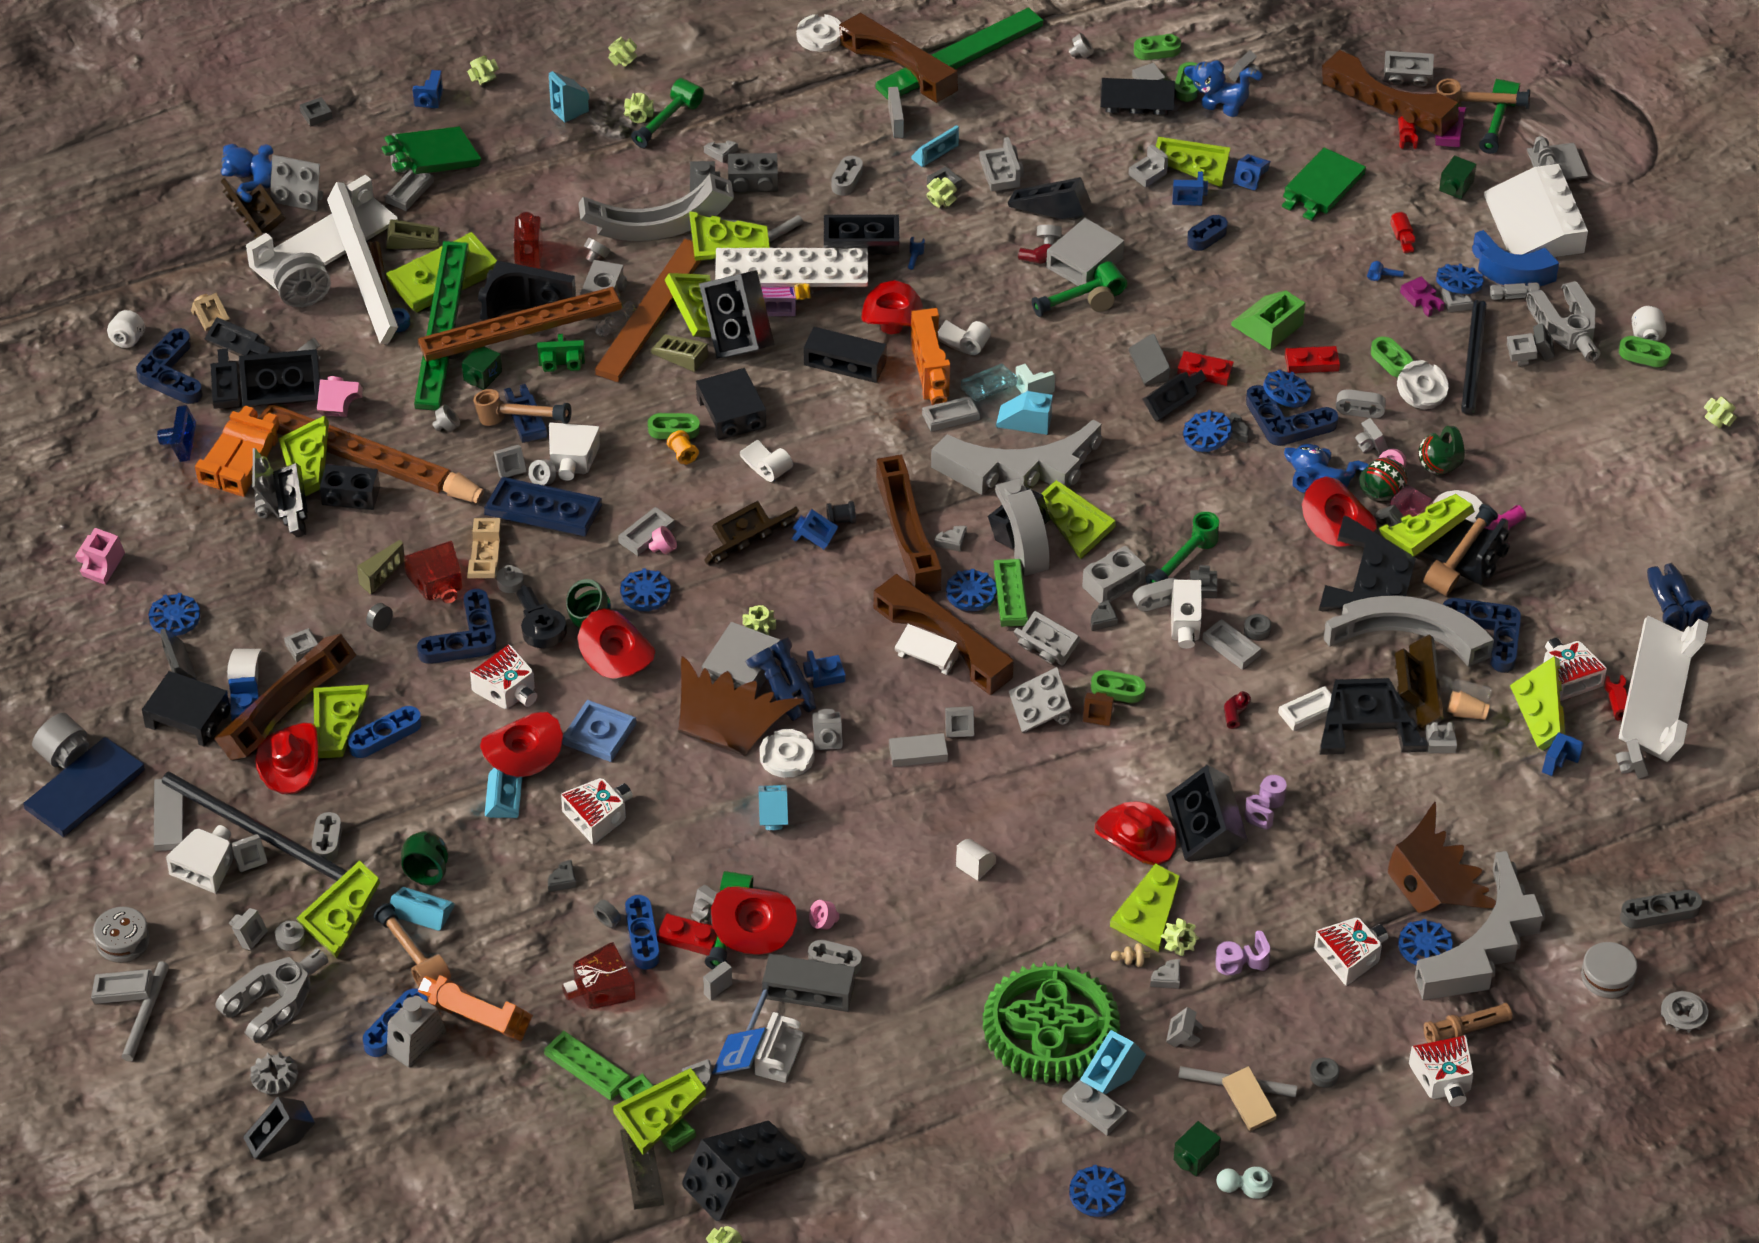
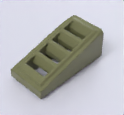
[386,219,439,249]
[651,334,708,372]
[357,540,405,594]

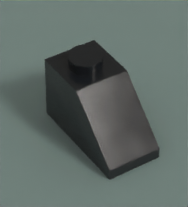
[243,1096,315,1160]

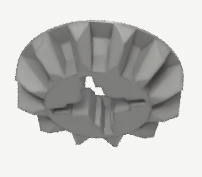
[1661,991,1708,1033]
[250,1052,298,1094]

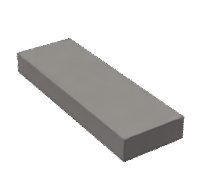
[154,777,184,851]

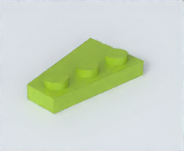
[1155,137,1231,188]
[689,211,770,261]
[665,273,711,337]
[278,415,329,496]
[1041,480,1116,559]
[1379,494,1475,557]
[314,685,370,758]
[1110,863,1180,952]

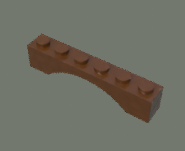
[839,12,958,103]
[1322,50,1459,137]
[876,454,942,594]
[873,574,1014,696]
[214,634,356,760]

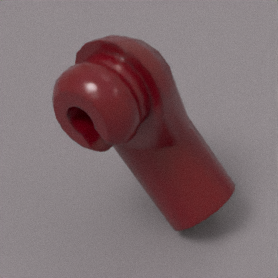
[1018,244,1052,264]
[1224,691,1251,729]

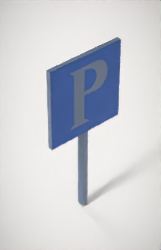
[712,989,768,1075]

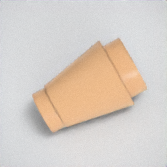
[443,472,484,504]
[1447,690,1490,720]

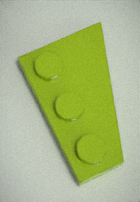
[1510,656,1565,751]
[296,860,381,959]
[613,1068,706,1155]

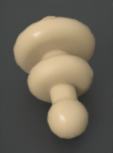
[1111,943,1150,967]

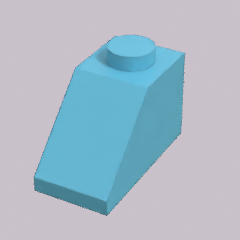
[549,71,589,123]
[996,391,1053,435]
[758,785,788,830]
[1080,1030,1146,1094]

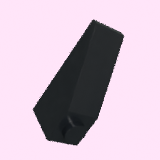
[1008,177,1091,219]

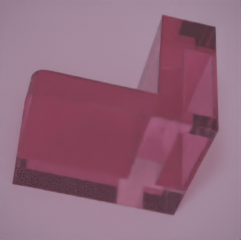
[1391,485,1433,517]

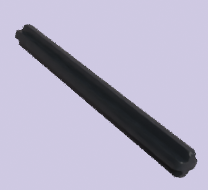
[1461,300,1487,415]

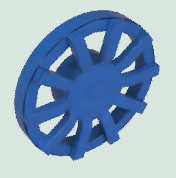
[1436,264,1483,294]
[1263,369,1311,408]
[1183,410,1232,452]
[620,568,671,611]
[946,569,996,611]
[148,593,200,636]
[1398,919,1453,965]
[1069,1165,1126,1217]

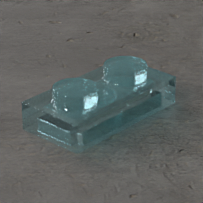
[961,363,1018,402]

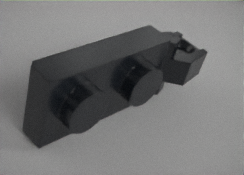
[204,317,275,356]
[210,348,240,409]
[1142,370,1207,421]
[273,463,308,537]

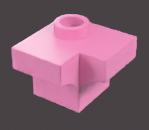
[317,376,363,417]
[75,528,125,585]

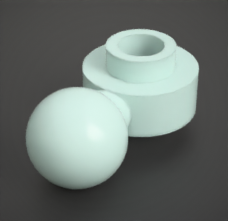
[1216,1167,1273,1199]

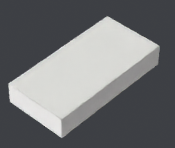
[1278,686,1331,731]

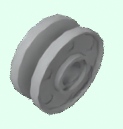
[273,252,331,308]

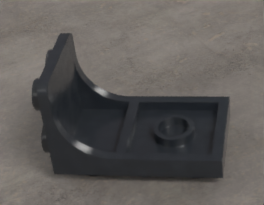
[478,260,576,321]
[1418,518,1510,586]
[682,1120,806,1221]

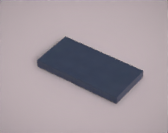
[484,477,602,536]
[23,737,145,837]

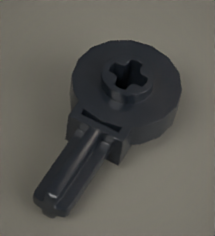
[516,585,567,649]

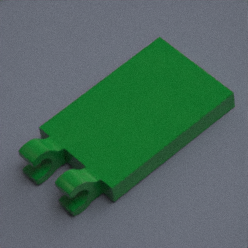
[381,126,481,174]
[1282,147,1366,221]

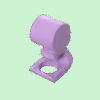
[1244,775,1287,830]
[1215,931,1270,975]

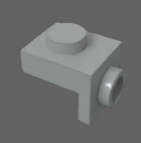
[1129,144,1168,187]
[812,709,842,750]

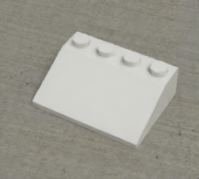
[1484,164,1588,257]

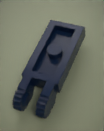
[504,384,547,443]

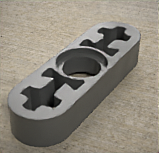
[1620,890,1702,928]

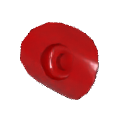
[861,280,923,335]
[1302,476,1377,547]
[578,608,656,679]
[480,712,563,777]
[255,722,318,794]
[1095,801,1176,865]
[711,886,797,955]

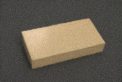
[1222,1066,1276,1132]

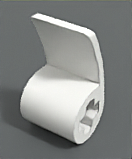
[938,320,991,355]
[740,440,793,482]
[227,649,262,685]

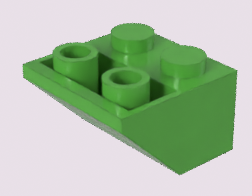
[1231,290,1305,350]

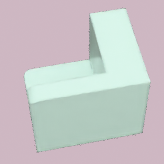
[1015,364,1055,394]

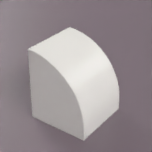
[956,839,996,881]

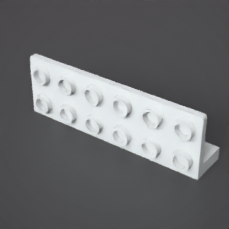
[246,175,398,290]
[715,248,868,287]
[1619,616,1708,762]

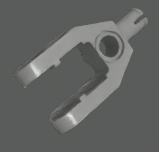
[1526,281,1601,362]
[216,948,328,1044]

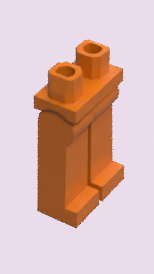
[911,308,950,405]
[195,406,280,497]
[418,975,533,1042]

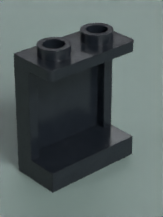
[696,368,766,440]
[142,671,231,746]

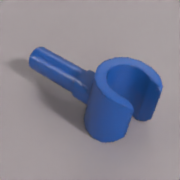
[908,237,925,270]
[1367,261,1404,281]

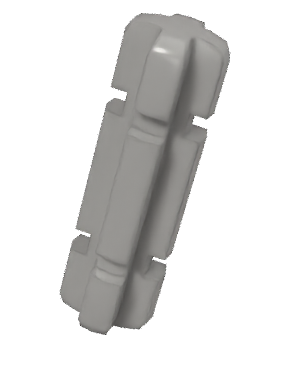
[1490,283,1540,300]

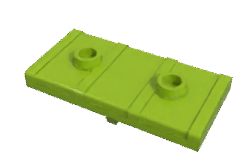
[386,232,497,312]

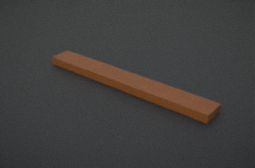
[595,239,702,383]
[418,287,622,362]
[257,405,451,493]

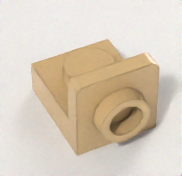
[191,293,230,332]

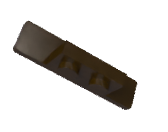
[221,178,286,248]
[704,501,799,565]
[1395,634,1443,731]

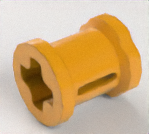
[667,430,699,465]

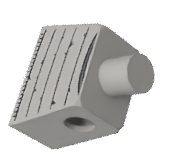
[387,996,446,1068]

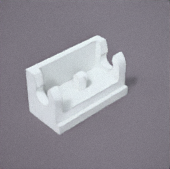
[895,624,959,675]
[755,1012,804,1083]

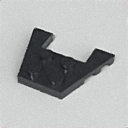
[1318,515,1416,612]
[1319,678,1428,755]

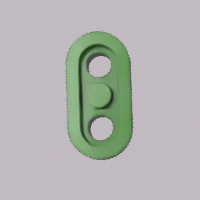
[1133,34,1181,60]
[1174,62,1199,102]
[1619,336,1671,367]
[1371,337,1413,377]
[648,413,700,439]
[1091,670,1146,703]

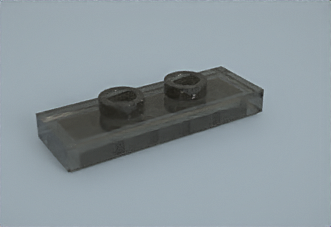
[620,1129,664,1210]

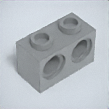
[1082,546,1146,604]

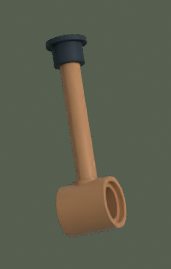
[1436,78,1530,109]
[473,389,572,426]
[1423,504,1498,597]
[374,903,451,987]

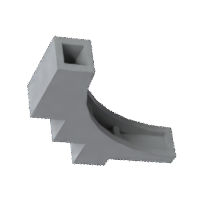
[931,420,1102,495]
[1415,851,1545,1000]

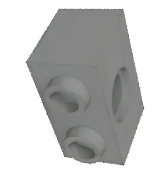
[580,260,627,317]

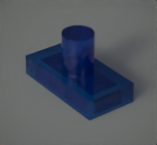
[157,405,196,462]

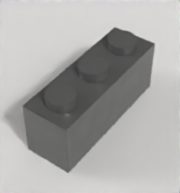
[762,954,855,1012]

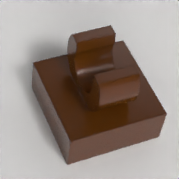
[1082,692,1114,726]

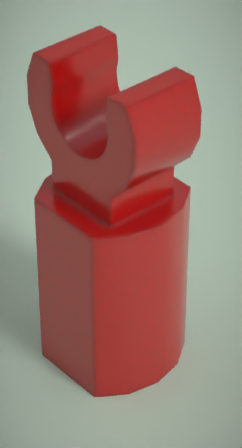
[1398,116,1418,149]
[1390,212,1415,253]
[1604,675,1628,721]

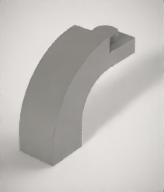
[995,478,1049,576]

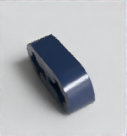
[1187,215,1228,251]

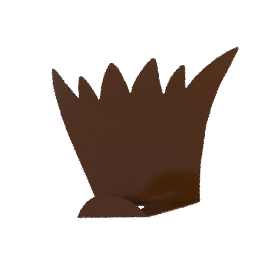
[678,656,805,756]
[1388,802,1496,913]

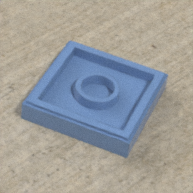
[562,700,637,762]

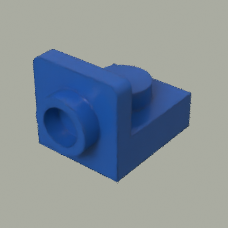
[412,70,443,108]
[1233,154,1270,190]
[1172,171,1208,206]
[792,509,838,550]
[803,650,845,688]
[229,677,259,722]
[1542,732,1584,776]

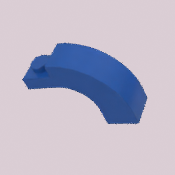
[1472,230,1559,287]

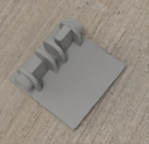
[1527,136,1588,180]
[270,155,323,211]
[252,448,280,519]
[1009,667,1072,733]

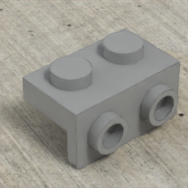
[1384,51,1434,86]
[979,137,1024,191]
[1014,611,1081,666]

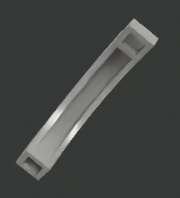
[578,173,734,241]
[1324,596,1494,667]

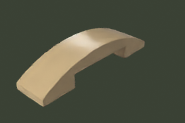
[468,518,501,579]

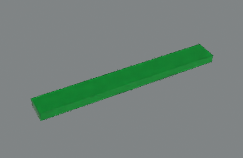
[875,7,1043,100]
[414,241,469,410]

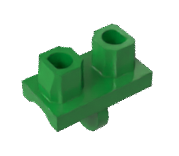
[537,334,585,372]

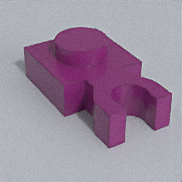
[1400,276,1445,317]

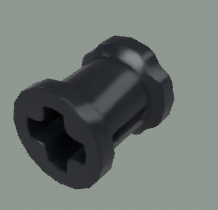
[826,500,856,524]

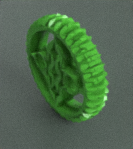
[982,961,1120,1084]

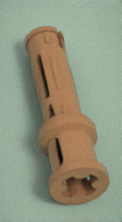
[1423,1003,1512,1043]

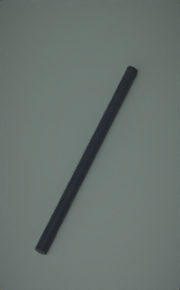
[162,771,347,881]

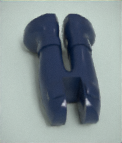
[1647,563,1712,631]
[745,637,816,721]

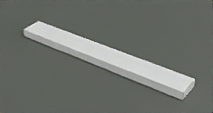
[327,182,398,345]

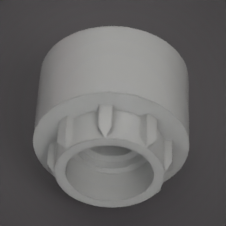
[32,713,89,769]

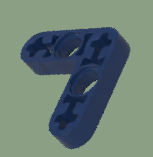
[136,328,203,404]
[1246,385,1338,446]
[417,589,496,664]
[1443,598,1521,673]

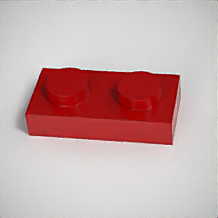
[1285,346,1340,373]
[1177,351,1234,386]
[657,913,717,956]

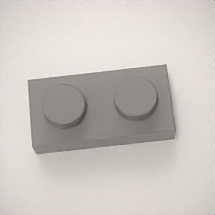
[1062,1080,1127,1135]

